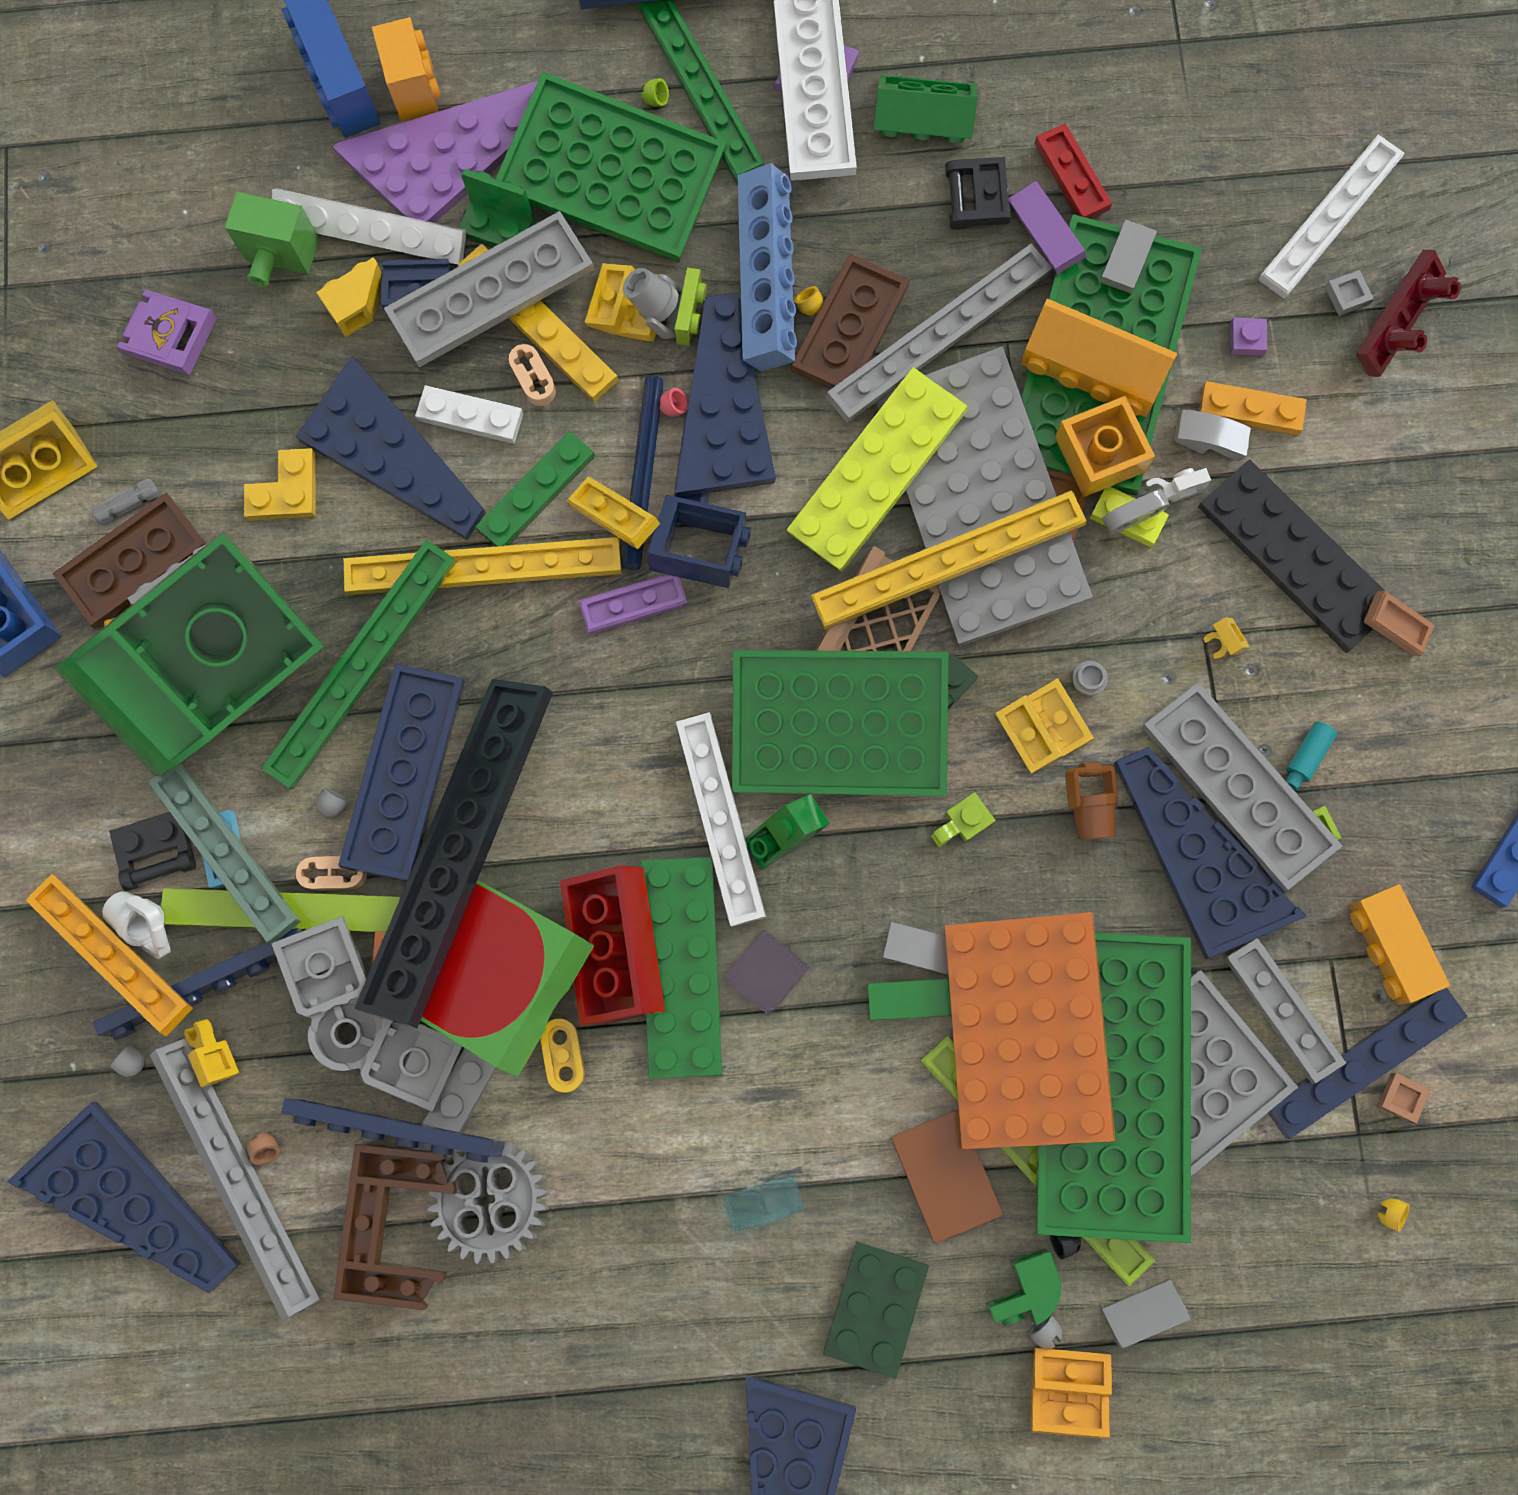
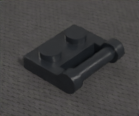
[945,157,1011,230]
[109,812,196,892]

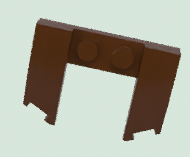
[333,1144,457,1310]

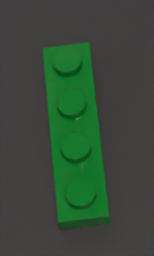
[475,431,595,547]

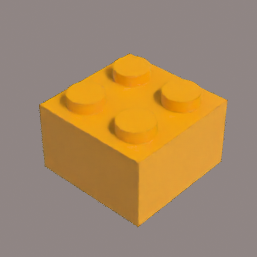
[372,17,441,122]
[1055,396,1155,497]

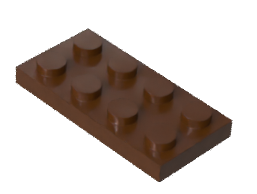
[791,253,910,389]
[52,492,206,629]

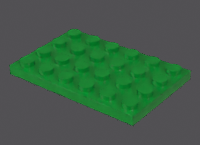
[496,71,727,263]
[732,650,949,796]

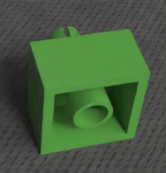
[225,192,319,287]

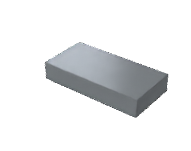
[1100,219,1157,294]

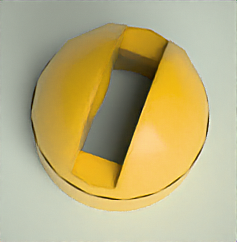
[794,286,824,316]
[1377,1198,1410,1232]

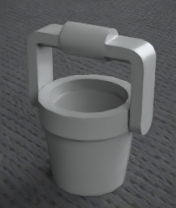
[623,268,683,339]

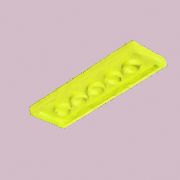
[787,367,968,573]

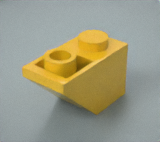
[316,257,382,338]

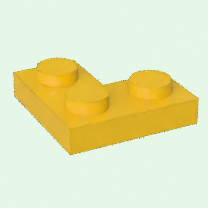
[244,448,316,521]

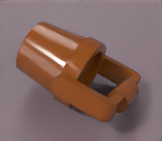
[1065,762,1118,839]

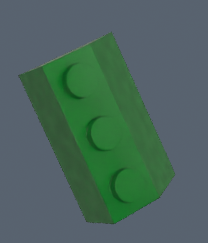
[874,74,978,143]

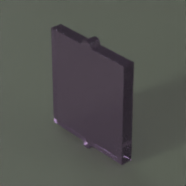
[724,929,810,1017]

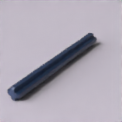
[622,376,664,570]

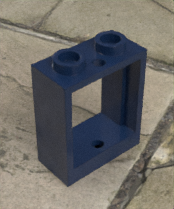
[648,495,751,588]

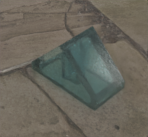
[723,1173,805,1232]

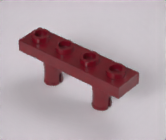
[1356,250,1461,377]

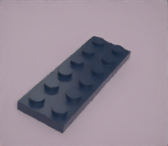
[338,663,465,882]

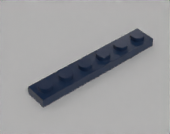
[93,928,304,1040]
[1268,988,1468,1139]
[281,1098,505,1163]

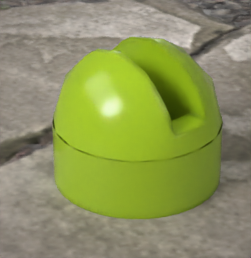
[641,78,669,107]

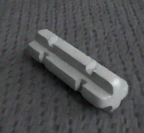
[91,479,159,524]

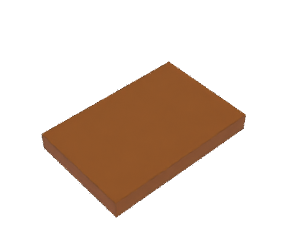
[891,1109,1003,1244]

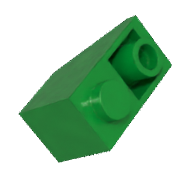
[745,794,830,869]

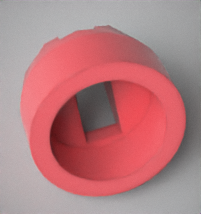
[659,387,688,417]

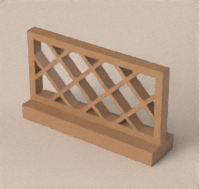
[814,546,941,651]

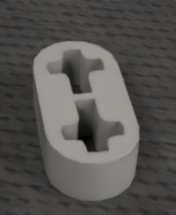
[1102,489,1170,535]

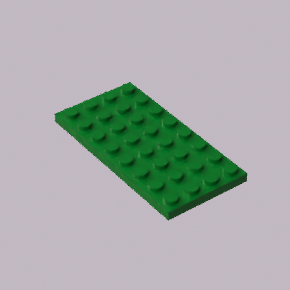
[1021,215,1202,496]
[1035,933,1191,1243]

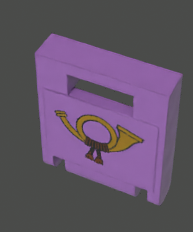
[116,290,217,376]

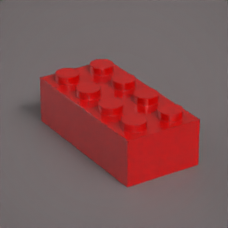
[560,865,665,1026]

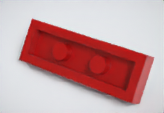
[1034,123,1113,219]

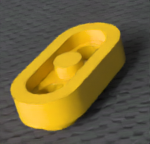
[540,1019,585,1093]

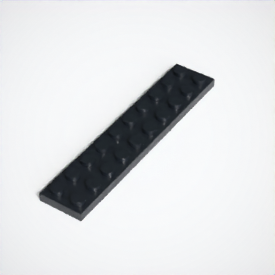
[354,679,553,1029]

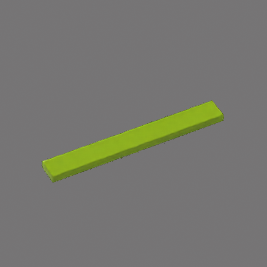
[161,888,401,933]
[920,1036,1156,1287]

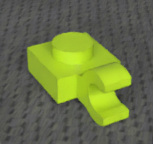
[930,792,996,848]

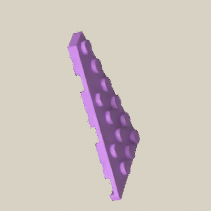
[333,81,538,223]

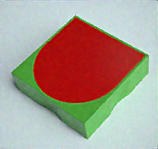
[421,880,594,1077]

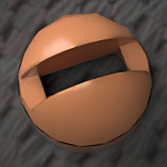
[247,1132,280,1165]

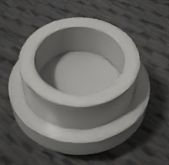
[1072,661,1108,696]

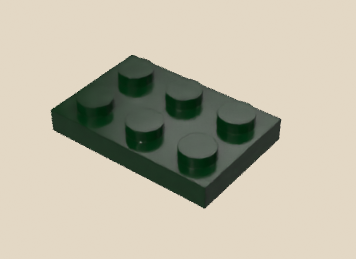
[823,1241,929,1379]

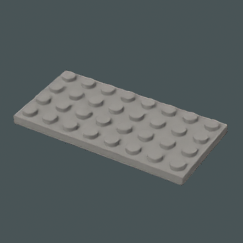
[876,346,1093,646]

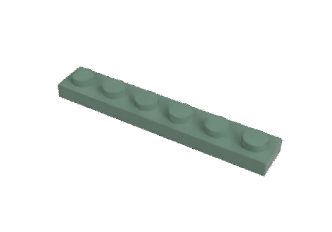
[148,763,301,945]

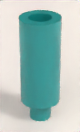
[1286,721,1338,790]

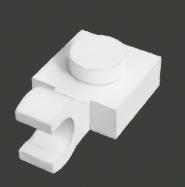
[1143,468,1211,503]

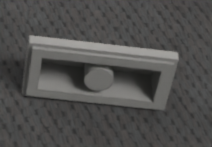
[1101,1279,1191,1348]

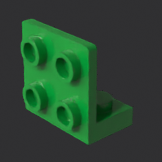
[459,169,535,248]

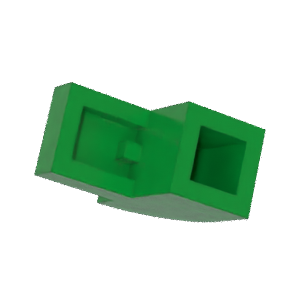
[985,1248,1061,1326]

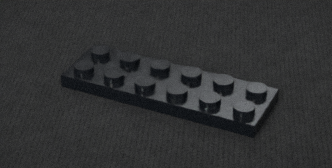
[1198,459,1384,653]

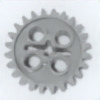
[427,1139,550,1264]

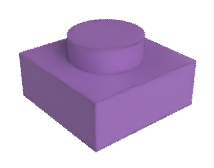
[1230,318,1267,356]

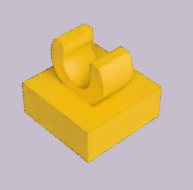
[1203,617,1250,659]

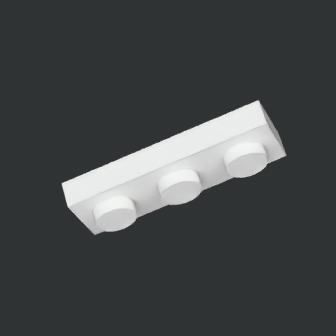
[415,385,524,444]

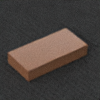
[1364,590,1435,656]

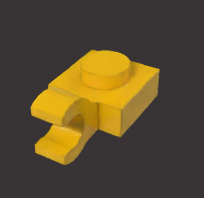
[184,1019,239,1088]

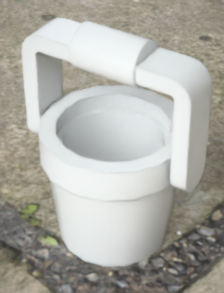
[102,892,171,959]

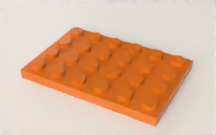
[945,912,1116,1149]

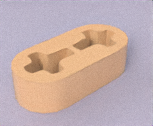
[508,344,556,406]
[296,856,367,891]

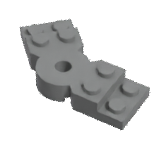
[271,916,462,1112]

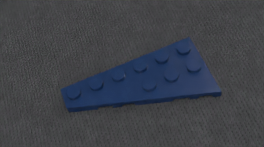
[675,293,776,497]
[296,356,486,540]
[1114,747,1307,959]
[7,1102,241,1293]
[746,1375,856,1495]

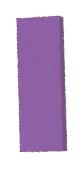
[1009,181,1087,275]
[578,574,688,635]

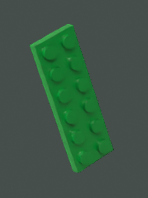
[641,857,722,1079]

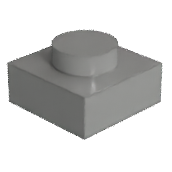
[1325,270,1374,316]

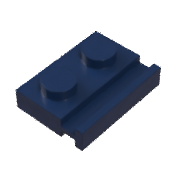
[381,259,451,311]

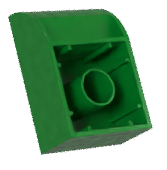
[53,531,323,776]

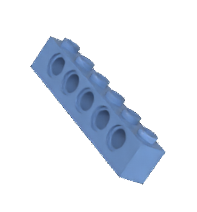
[737,163,797,372]

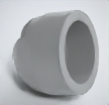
[316,787,349,817]
[110,1044,144,1077]
[1028,1315,1062,1349]

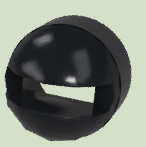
[1050,1235,1081,1260]

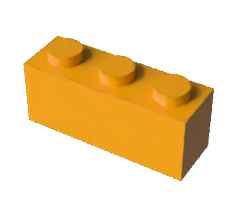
[1349,884,1451,1005]

